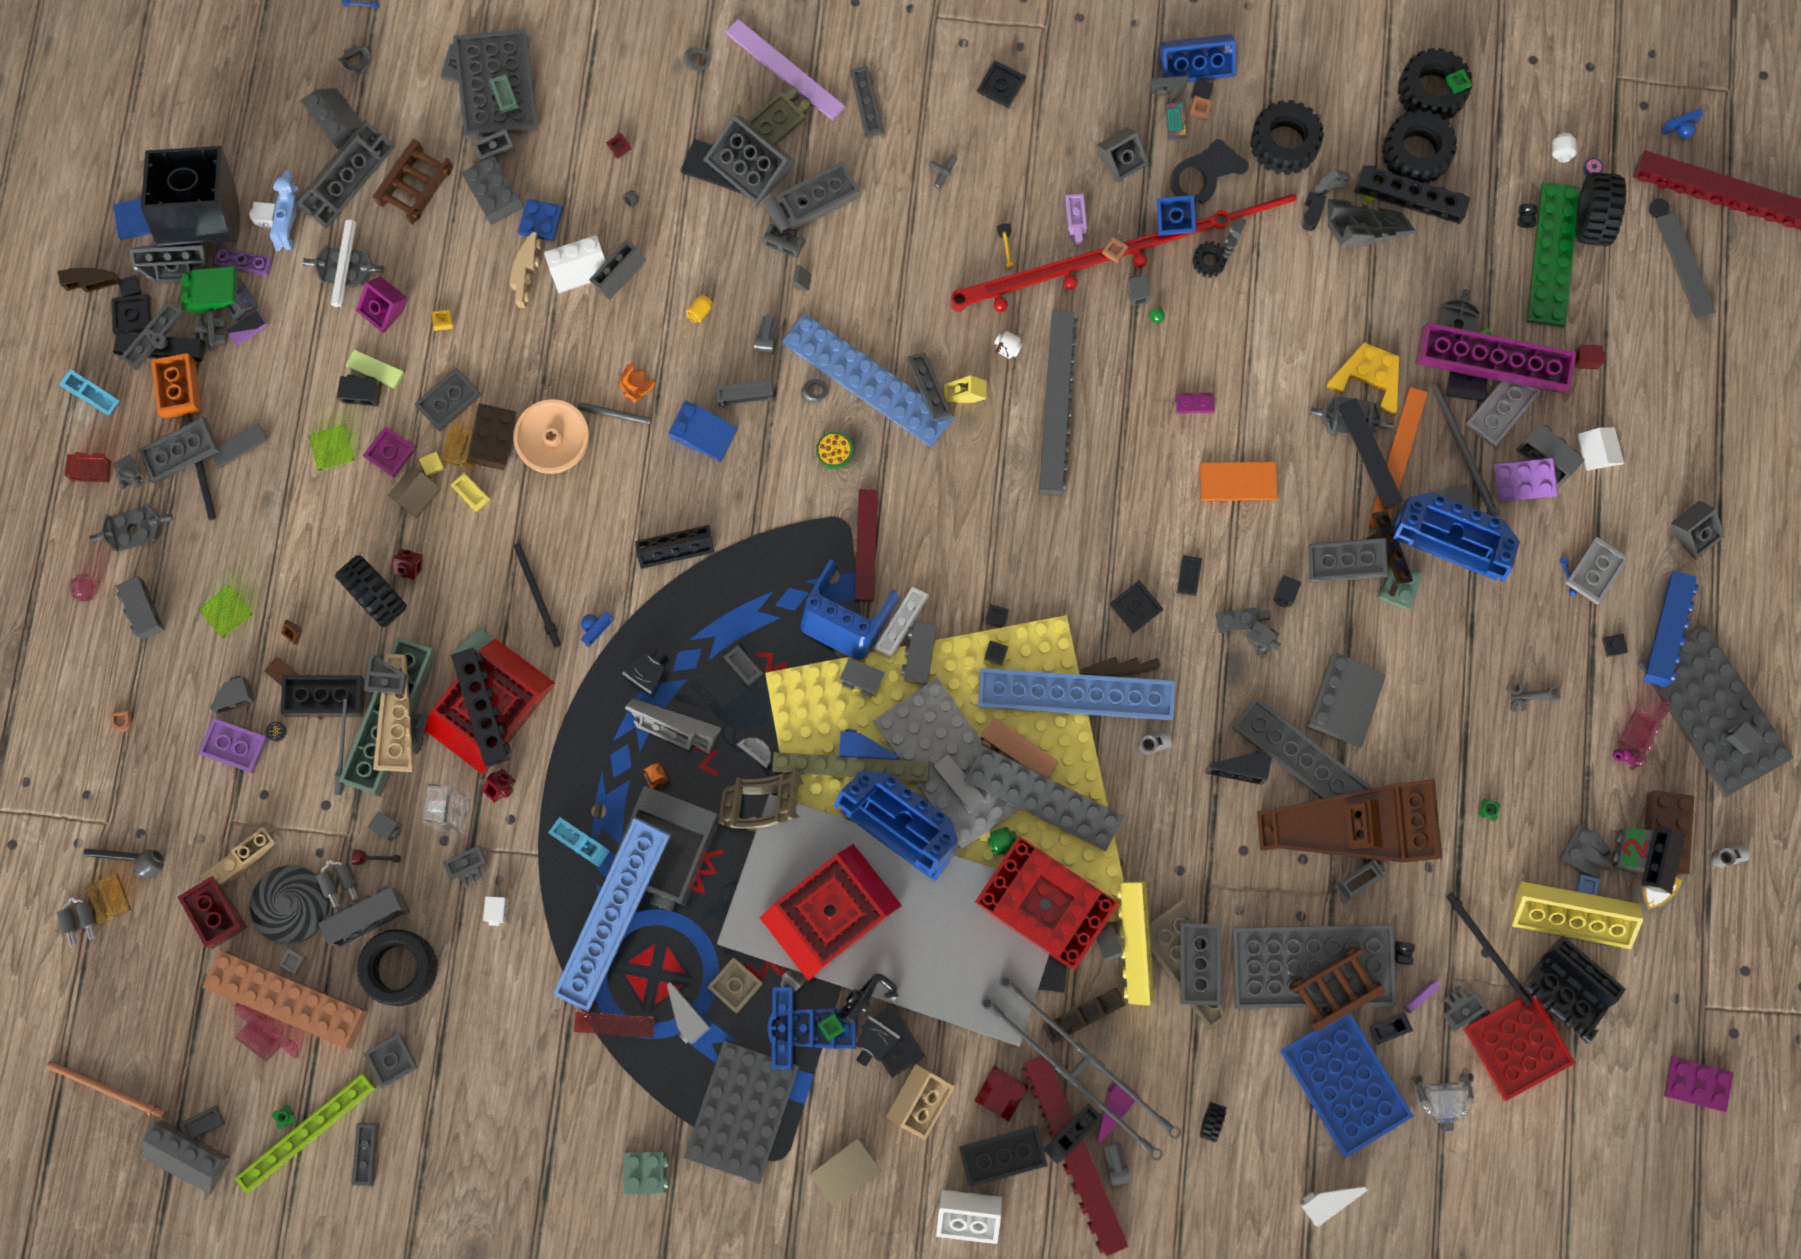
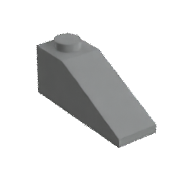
[667,982,711,1044]

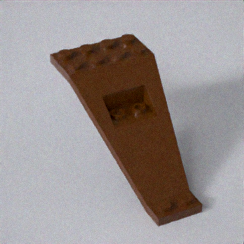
[1257,779,1443,863]

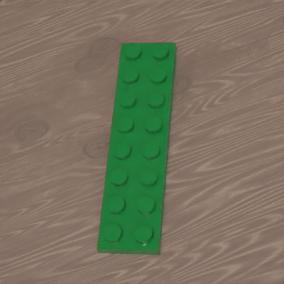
[1527,182,1580,328]

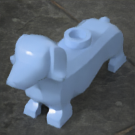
[270,170,300,251]

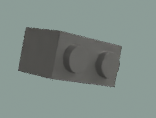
[472,129,516,161]
[840,658,885,698]

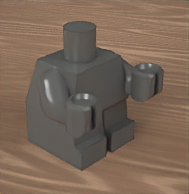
[113,454,143,489]
[1247,621,1281,658]

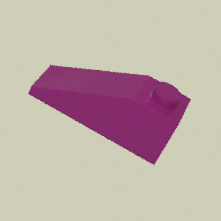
[1097,1080,1139,1143]

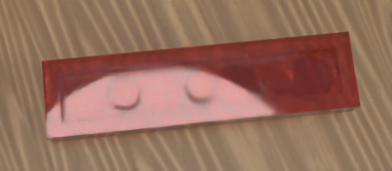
[574,1012,656,1038]

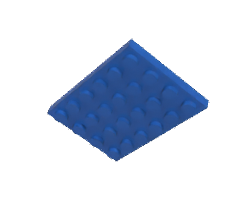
[1279,1013,1414,1158]

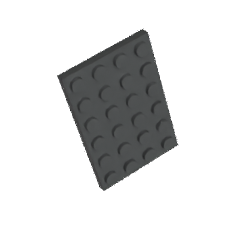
[453,29,538,138]
[684,1041,800,1184]

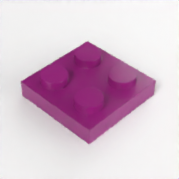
[363,426,417,478]

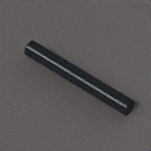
[83,849,140,861]

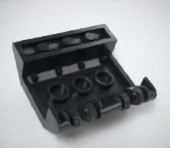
[1523,935,1626,1044]

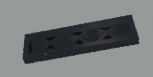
[635,525,715,569]

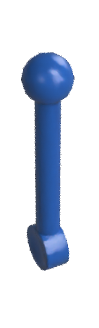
[342,0,379,9]
[1560,557,1577,596]

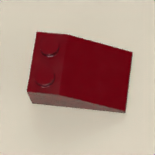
[178,876,247,949]

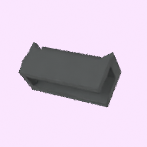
[1332,859,1386,903]

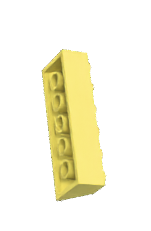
[1117,881,1155,1005]
[1512,881,1643,949]

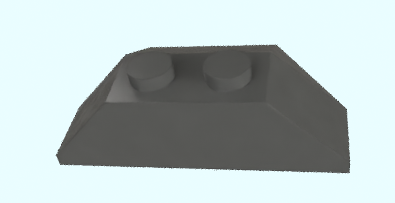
[129,244,207,283]

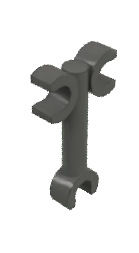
[1506,683,1561,713]

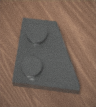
[364,653,407,695]

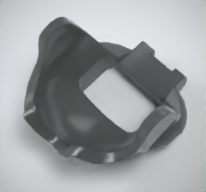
[337,45,371,75]

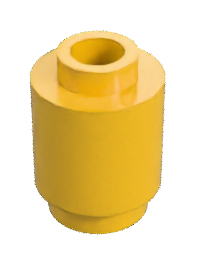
[686,295,713,323]

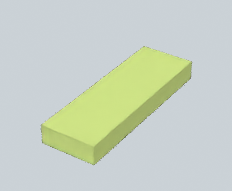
[345,350,405,389]

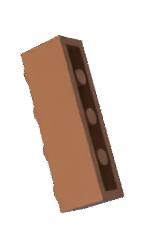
[980,717,1059,778]

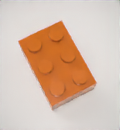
[151,353,202,419]

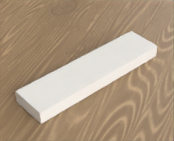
[874,586,929,659]

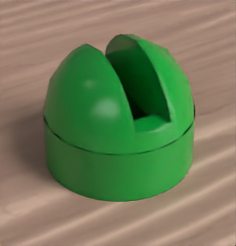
[1149,307,1165,323]

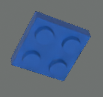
[518,199,563,242]

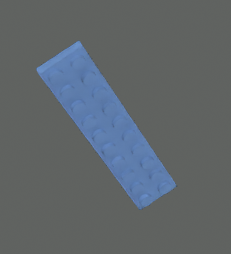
[782,313,954,448]
[978,668,1175,720]
[553,817,671,1012]

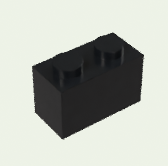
[337,375,382,407]

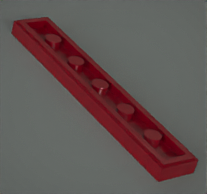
[855,489,878,601]

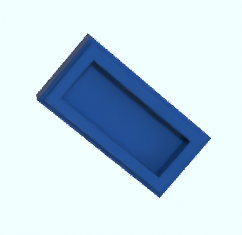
[1661,109,1703,139]
[580,611,614,647]

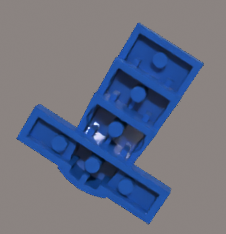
[768,987,857,1069]

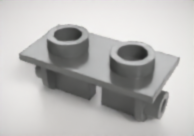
[411,713,428,754]

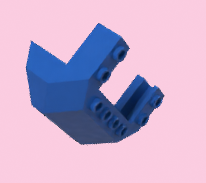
[1393,492,1520,583]
[833,771,958,881]

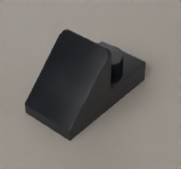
[1369,1012,1413,1045]

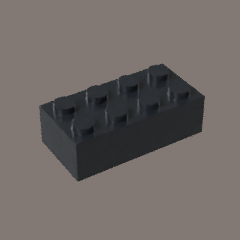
[280,675,365,717]
[958,1125,1048,1188]

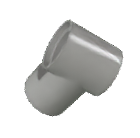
[1138,731,1172,756]
[1711,843,1750,868]

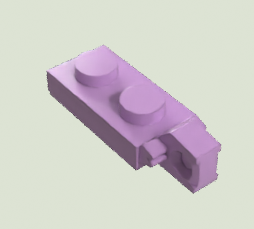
[1065,194,1087,245]

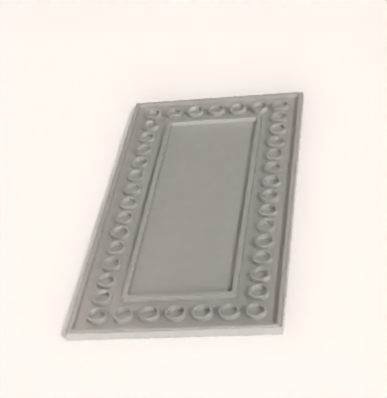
[717,794,1052,1047]

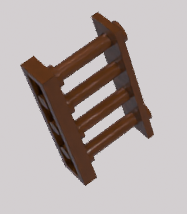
[372,138,453,225]
[1289,947,1386,1032]

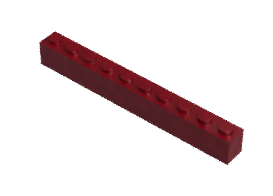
[1633,150,1801,230]
[1022,1056,1129,1257]

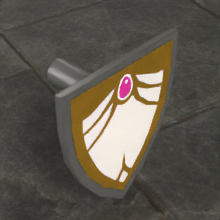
[1640,873,1686,913]

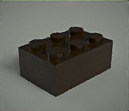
[466,403,516,470]

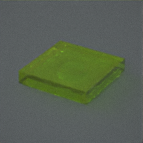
[308,424,355,471]
[199,585,253,639]

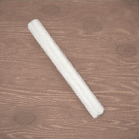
[331,219,356,307]

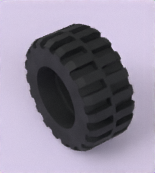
[1398,48,1473,120]
[1250,100,1324,175]
[1382,109,1457,183]
[1575,172,1627,247]
[335,555,407,627]

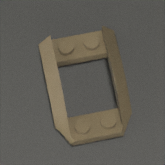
[718,769,804,828]

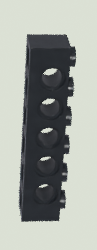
[1354,165,1470,224]
[451,647,512,767]

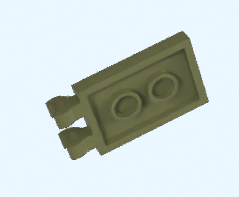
[747,87,812,144]

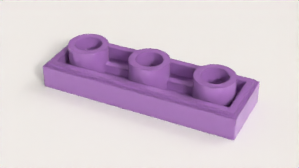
[214,247,273,277]

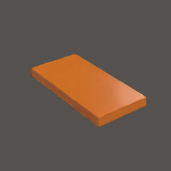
[1199,462,1278,501]

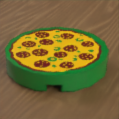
[816,432,853,469]

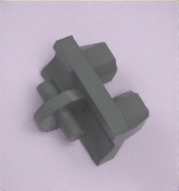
[193,312,225,350]

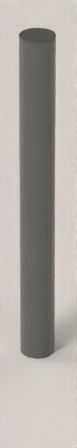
[578,402,652,425]

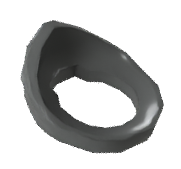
[684,47,710,71]
[801,379,828,403]

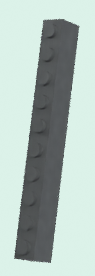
[1039,310,1078,496]

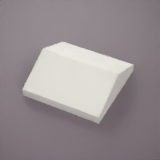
[1577,427,1624,471]

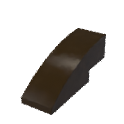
[57,268,121,293]

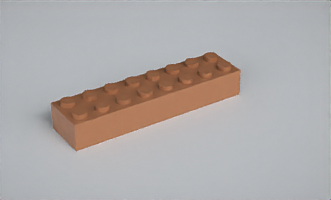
[202,950,369,1049]

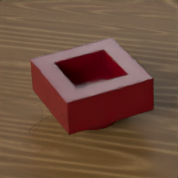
[606,133,632,159]

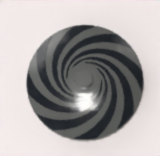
[250,865,330,944]

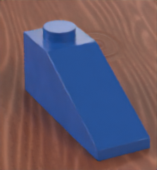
[839,729,898,760]

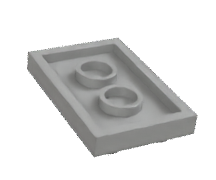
[1565,536,1629,605]

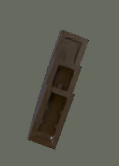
[1079,657,1161,677]
[1043,987,1126,1044]

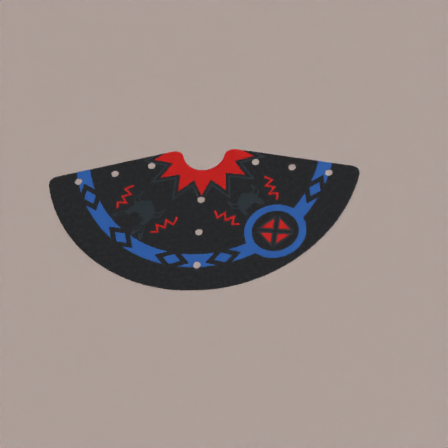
[538,517,861,1161]

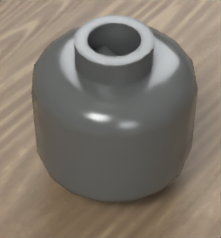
[133,850,164,879]

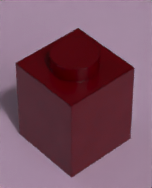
[1575,344,1606,370]

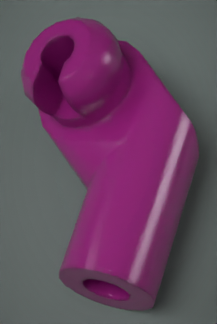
[1612,749,1642,769]

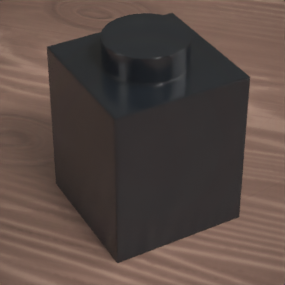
[1273,575,1302,607]

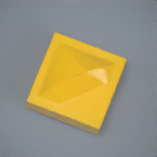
[431,310,453,331]

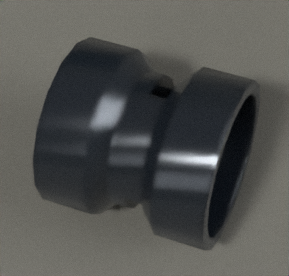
[1517,203,1538,228]
[1394,941,1416,965]

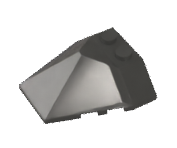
[1327,199,1415,247]

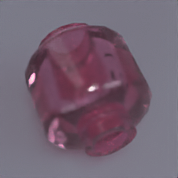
[70,573,97,602]

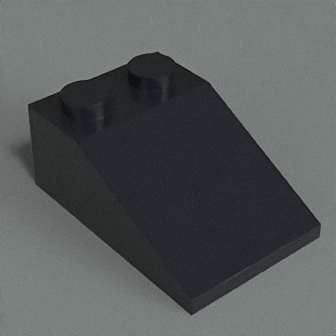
[1205,751,1272,785]

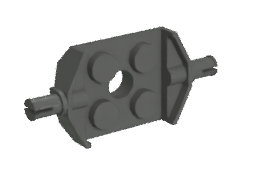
[303,245,385,286]
[1438,289,1481,332]
[1310,396,1394,435]
[89,503,173,552]

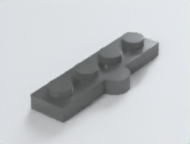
[120,301,184,371]

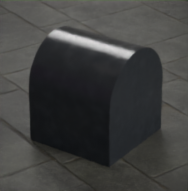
[140,146,240,246]

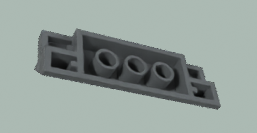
[294,120,395,229]

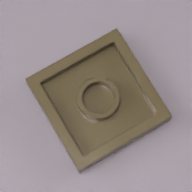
[707,957,763,1014]

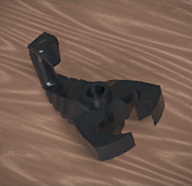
[839,974,899,1024]

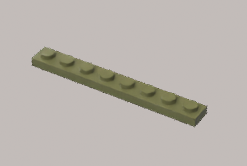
[772,752,929,782]

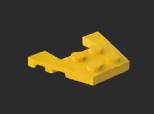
[1326,343,1399,415]

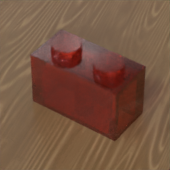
[64,452,111,483]

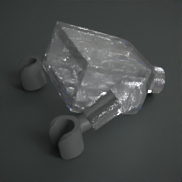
[1410,1073,1474,1132]

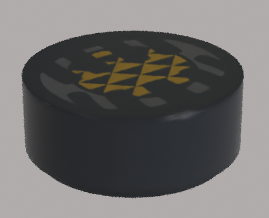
[266,722,287,742]

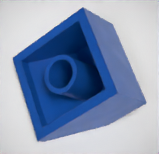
[1157,195,1197,236]

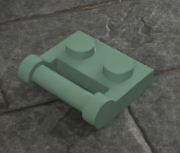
[1377,569,1423,610]

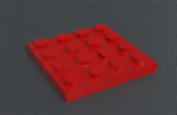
[1463,993,1575,1101]

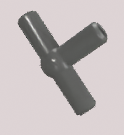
[929,155,957,189]

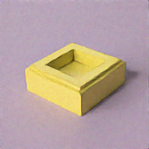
[419,452,445,477]

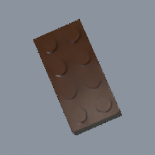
[1645,790,1694,877]

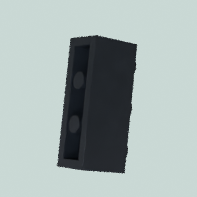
[1641,827,1685,894]

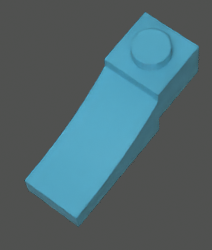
[59,369,120,416]
[548,817,610,867]

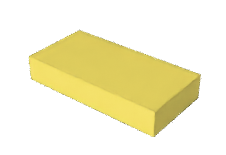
[451,472,490,512]

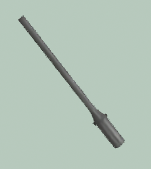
[334,699,348,795]

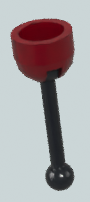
[352,849,401,865]

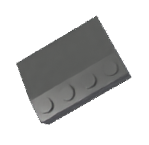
[703,115,795,205]
[1306,652,1386,748]

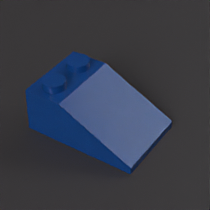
[668,400,738,462]

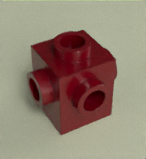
[391,549,423,580]
[481,768,516,803]

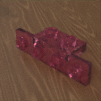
[1619,700,1670,770]
[234,1002,299,1062]

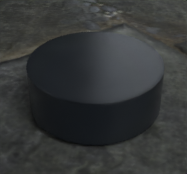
[1649,198,1669,218]

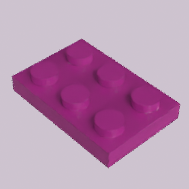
[1664,1057,1734,1112]

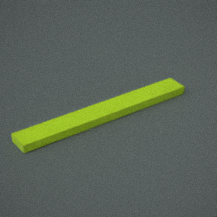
[235,1073,376,1194]

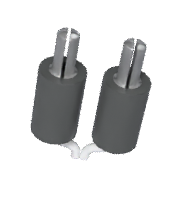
[316,860,358,908]
[57,897,96,947]

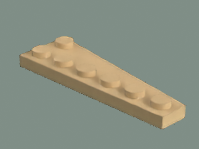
[373,654,414,772]

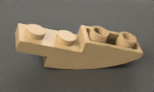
[509,232,542,308]
[199,827,275,886]

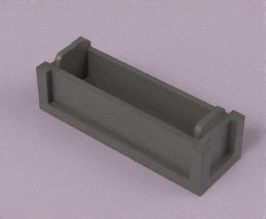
[715,379,774,408]

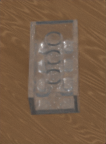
[422,784,471,835]

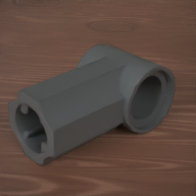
[754,315,778,354]
[1103,1143,1132,1187]

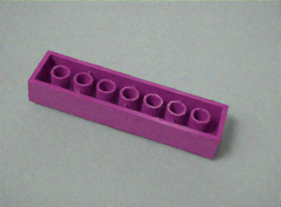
[1415,322,1576,394]

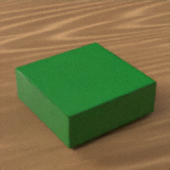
[1446,69,1472,94]
[818,1013,845,1041]

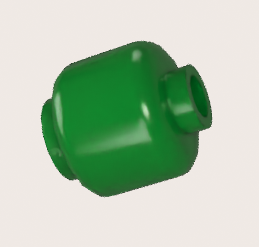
[988,827,1017,855]

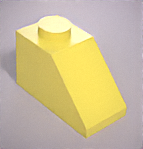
[944,376,987,403]

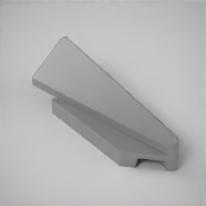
[625,699,721,754]

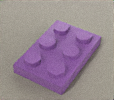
[1494,457,1558,501]
[198,718,268,774]

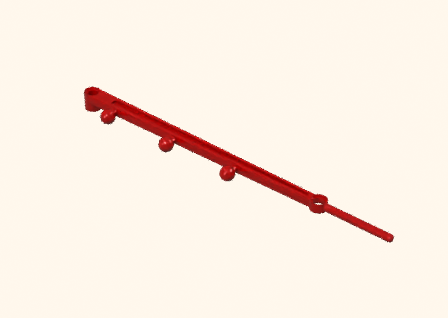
[950,194,1297,312]

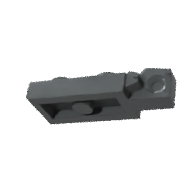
[1215,608,1271,633]

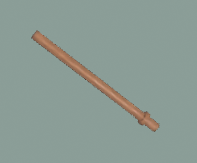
[46,1061,167,1119]

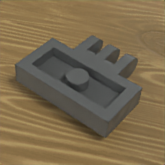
[1314,169,1351,195]
[1223,217,1247,258]
[443,845,488,888]
[1442,986,1488,1031]

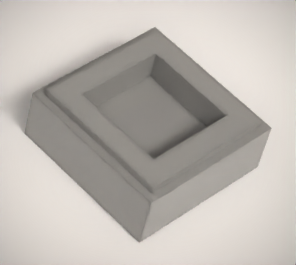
[278,948,306,975]

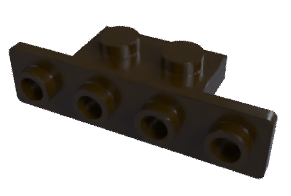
[1366,511,1413,584]

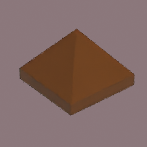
[281,620,301,644]

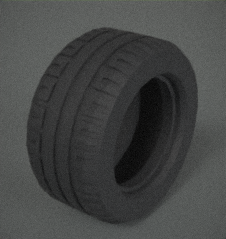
[357,929,438,1006]

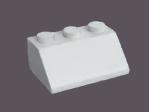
[544,235,606,293]
[936,1190,1002,1244]

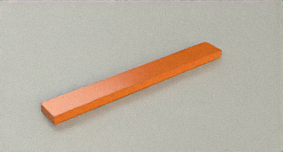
[1368,387,1428,529]

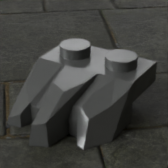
[1559,824,1613,879]

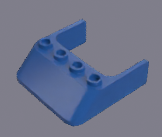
[800,559,900,660]

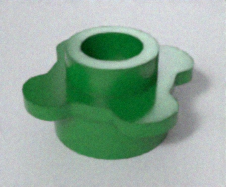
[1478,799,1500,821]
[272,1105,296,1129]

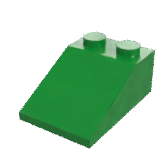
[180,267,237,315]

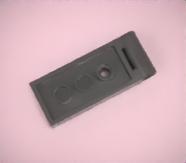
[764,161,861,235]

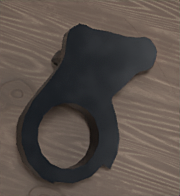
[1170,139,1249,204]

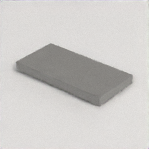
[1465,381,1542,448]

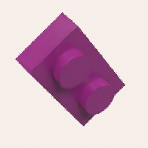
[1176,393,1215,413]

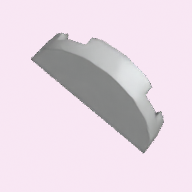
[737,738,771,769]

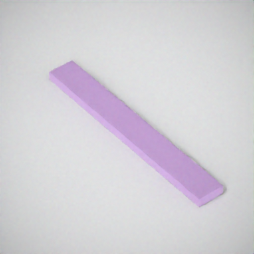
[726,19,845,121]

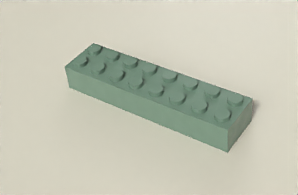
[339,637,438,797]

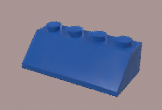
[1159,34,1236,82]

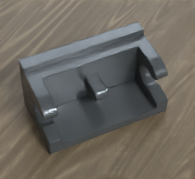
[763,224,806,259]

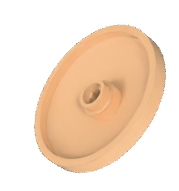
[513,399,590,474]

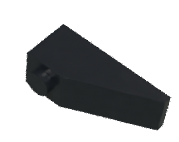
[1043,1103,1103,1164]

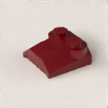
[974,1066,1029,1121]

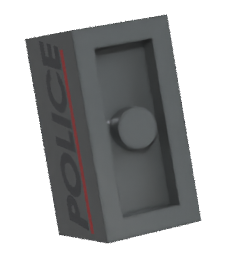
[224,278,259,321]

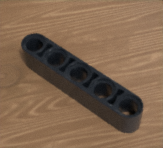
[113,333,206,362]

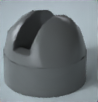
[623,191,639,207]

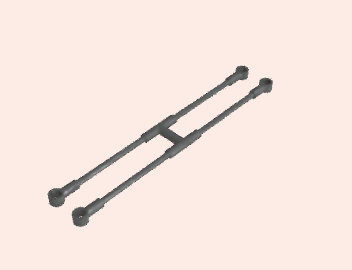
[981,976,1181,1161]

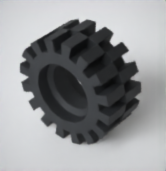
[1192,241,1228,278]
[1200,1102,1227,1143]

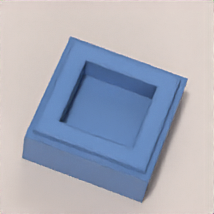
[1575,874,1600,896]

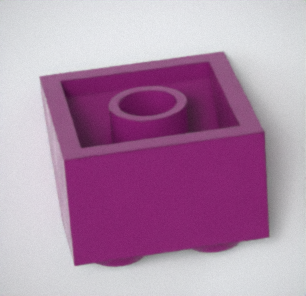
[356,276,408,332]

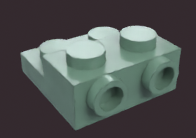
[624,1151,669,1194]

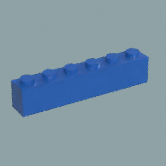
[1643,571,1699,688]

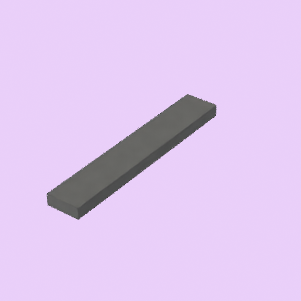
[1656,212,1716,320]

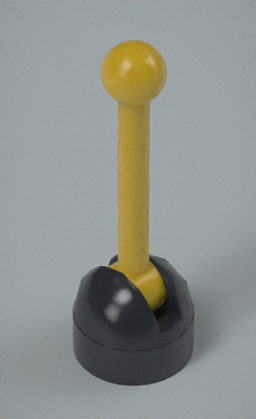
[996,223,1013,269]

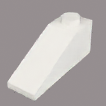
[1300,1186,1368,1227]

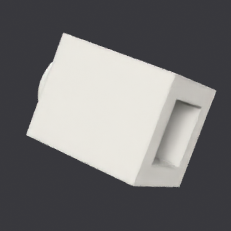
[249,202,276,228]
[483,897,509,926]

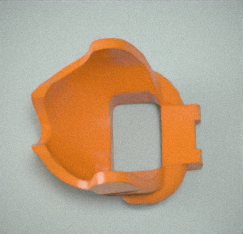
[619,362,656,402]

